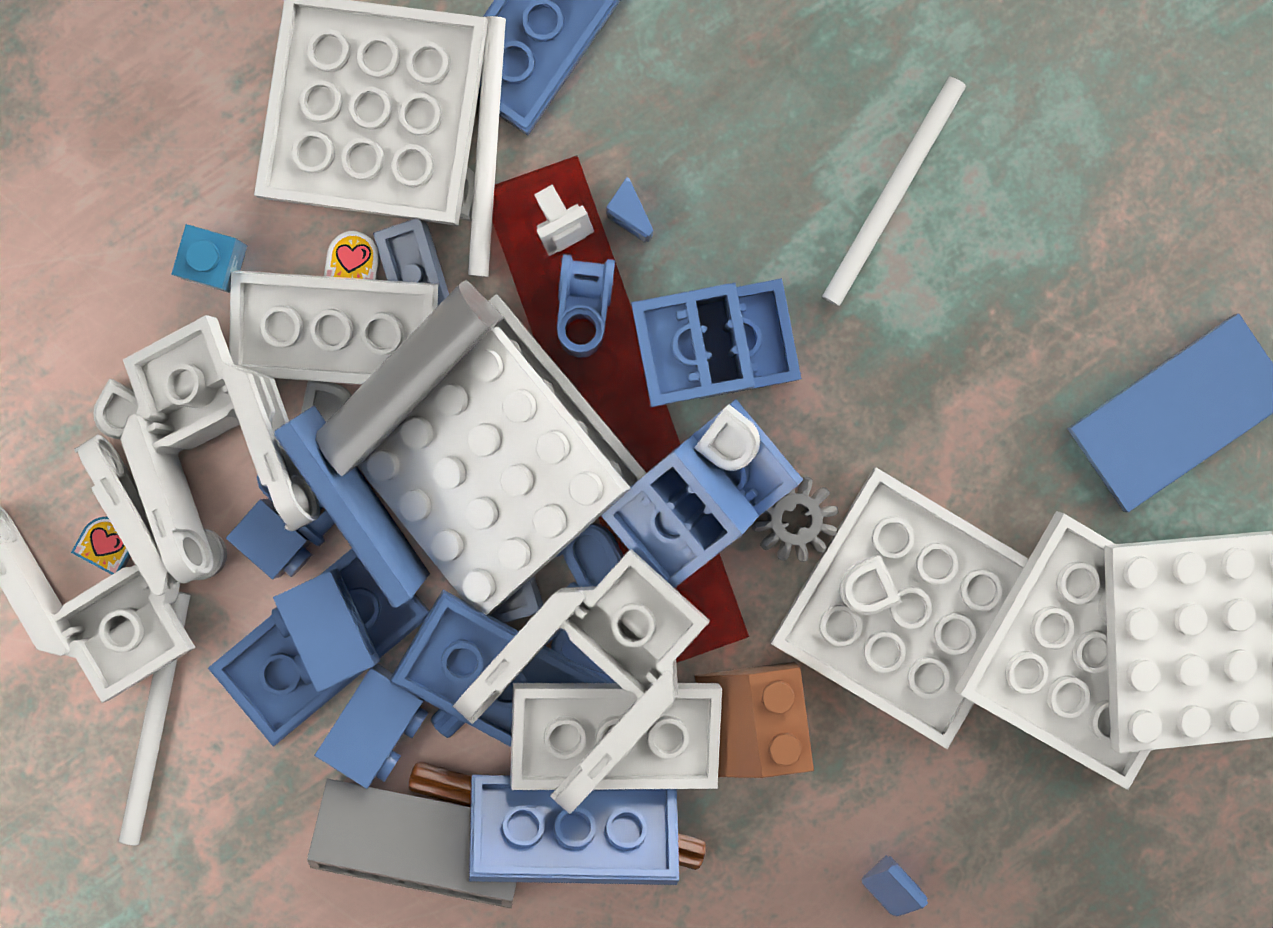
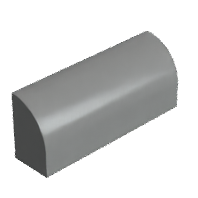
[316,280,504,476]
[307,778,517,908]

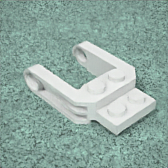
[120,315,320,584]
[0,435,195,703]
[453,549,710,814]

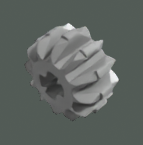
[751,477,839,562]

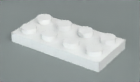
[229,271,438,384]
[510,683,722,790]

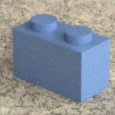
[272,568,381,693]
[314,664,429,789]

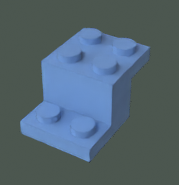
[631,278,801,407]
[601,399,803,588]

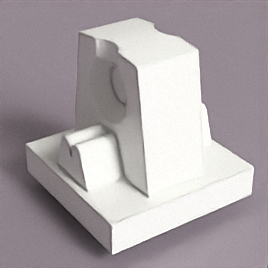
[534,185,594,256]

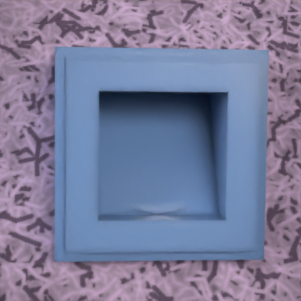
[606,177,653,243]
[861,855,928,916]

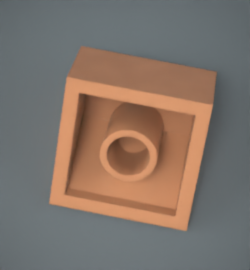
[694,662,814,778]

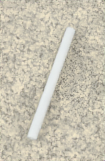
[468,16,506,277]
[822,76,966,307]
[119,591,191,846]

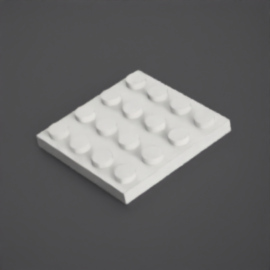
[254,0,488,226]
[357,327,631,615]
[770,467,1029,749]
[954,511,1151,790]
[1104,531,1273,753]

